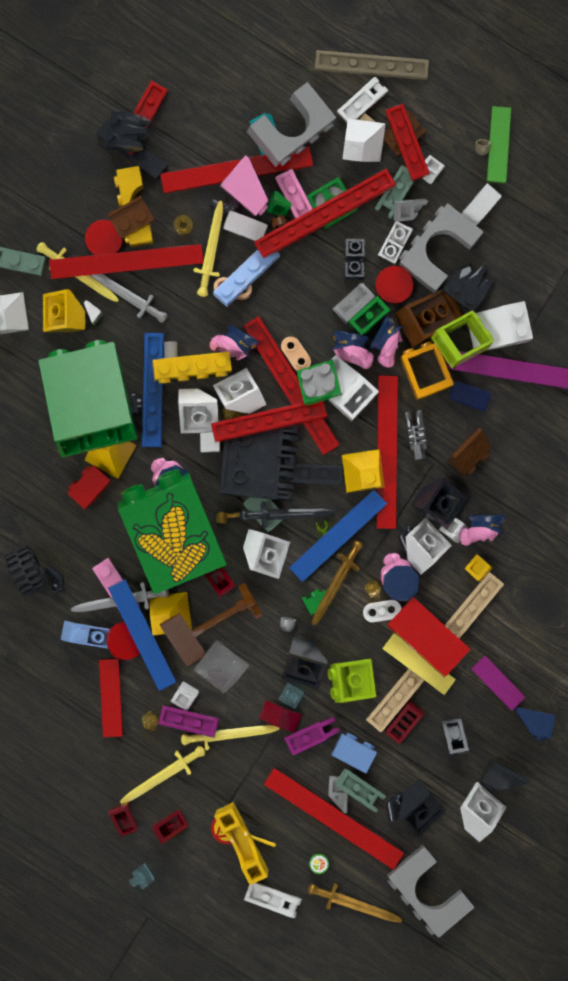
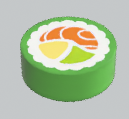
[309,853,329,874]

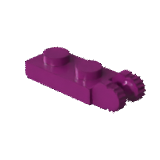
[284,716,340,756]

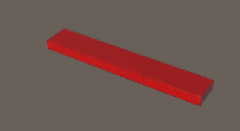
[211,401,327,443]

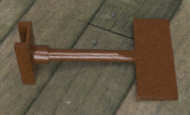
[159,583,263,666]

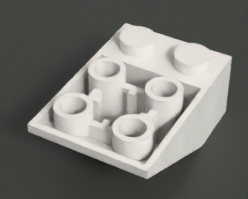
[328,355,379,422]

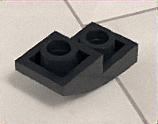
[345,239,365,280]

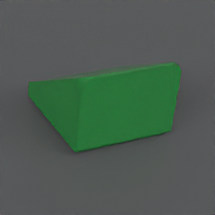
[267,191,292,217]

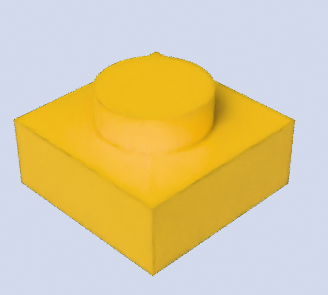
[465,554,493,582]

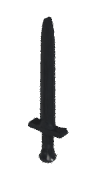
[239,501,336,529]

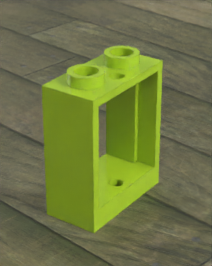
[431,310,494,369]

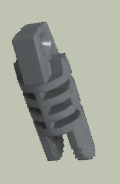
[405,410,428,460]

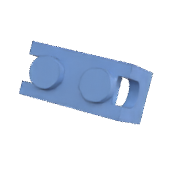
[331,732,377,773]

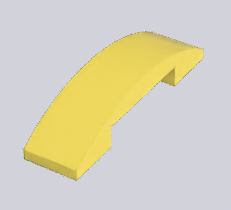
[382,633,456,695]

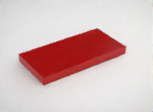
[387,597,471,678]

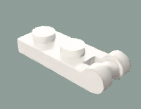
[337,77,389,123]
[244,882,302,918]

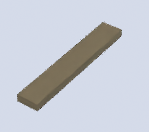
[315,50,429,80]

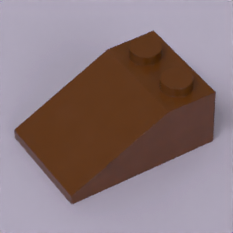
[394,289,463,347]
[447,428,491,476]

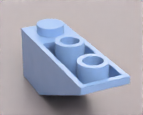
[61,621,110,649]

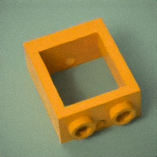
[400,341,454,400]

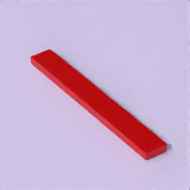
[160,147,313,194]
[254,168,396,259]
[49,244,203,279]
[243,316,339,455]
[376,376,398,529]
[264,768,404,870]

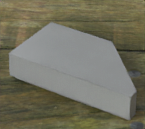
[394,199,428,222]
[328,776,348,813]

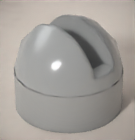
[280,617,296,632]

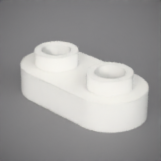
[363,600,401,622]

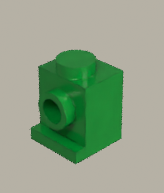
[302,589,331,615]

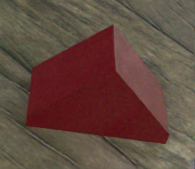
[204,567,236,598]
[259,700,302,733]
[108,802,138,837]
[151,809,189,844]

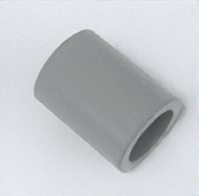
[164,341,178,358]

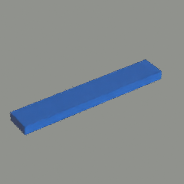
[142,333,164,448]
[289,489,387,582]
[108,579,176,691]

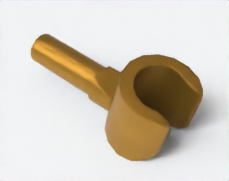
[216,512,240,524]

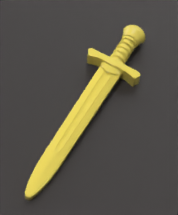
[194,201,223,297]
[37,242,119,302]
[181,725,279,751]
[120,746,205,804]

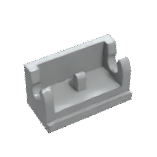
[332,283,375,325]

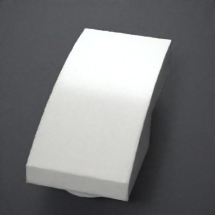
[461,183,501,225]
[223,211,268,241]
[378,221,413,264]

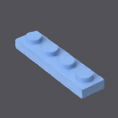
[213,250,280,307]

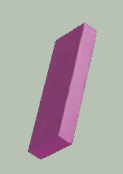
[471,655,525,711]
[158,705,219,738]

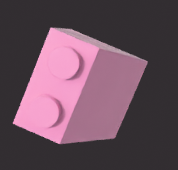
[220,155,268,216]

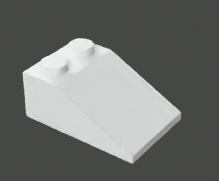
[469,301,533,351]

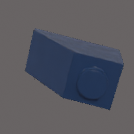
[515,707,556,741]

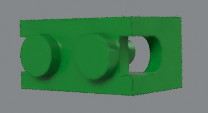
[349,296,390,336]

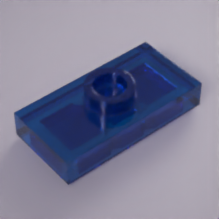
[449,381,491,412]

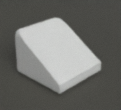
[422,155,444,184]
[84,301,102,325]
[200,432,220,452]
[439,518,469,543]
[171,682,199,711]

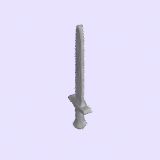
[90,274,167,323]
[71,582,169,612]

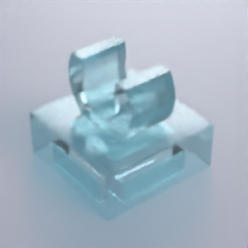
[278,683,304,709]
[129,863,155,889]

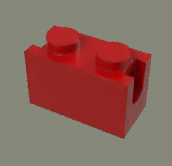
[67,465,112,510]

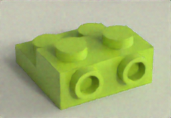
[328,659,376,703]

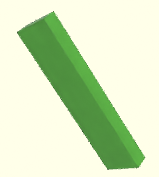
[487,106,511,184]

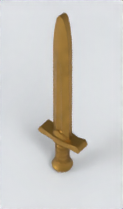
[312,540,363,625]
[308,883,402,922]

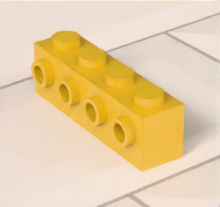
[152,351,232,384]

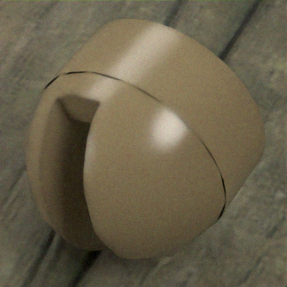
[475,139,491,155]

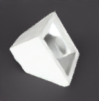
[343,118,386,162]
[0,292,29,334]
[213,368,266,414]
[178,389,219,433]
[406,518,452,574]
[243,529,290,579]
[460,782,506,842]

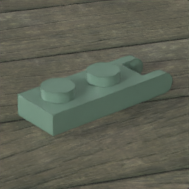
[375,165,414,219]
[0,247,46,277]
[334,769,386,813]

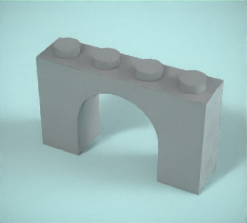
[247,82,336,167]
[399,203,483,293]
[387,844,474,938]

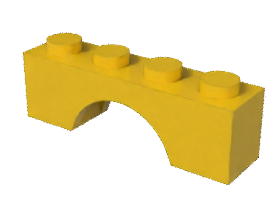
[114,166,153,248]
[214,802,269,885]

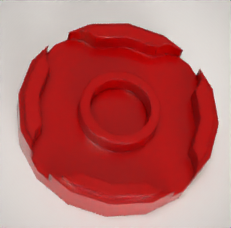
[85,220,123,255]
[375,266,413,304]
[106,622,140,660]

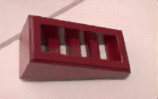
[384,701,424,745]

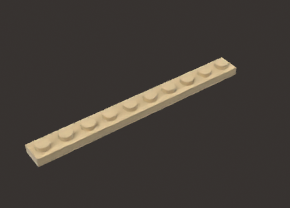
[366,572,504,732]

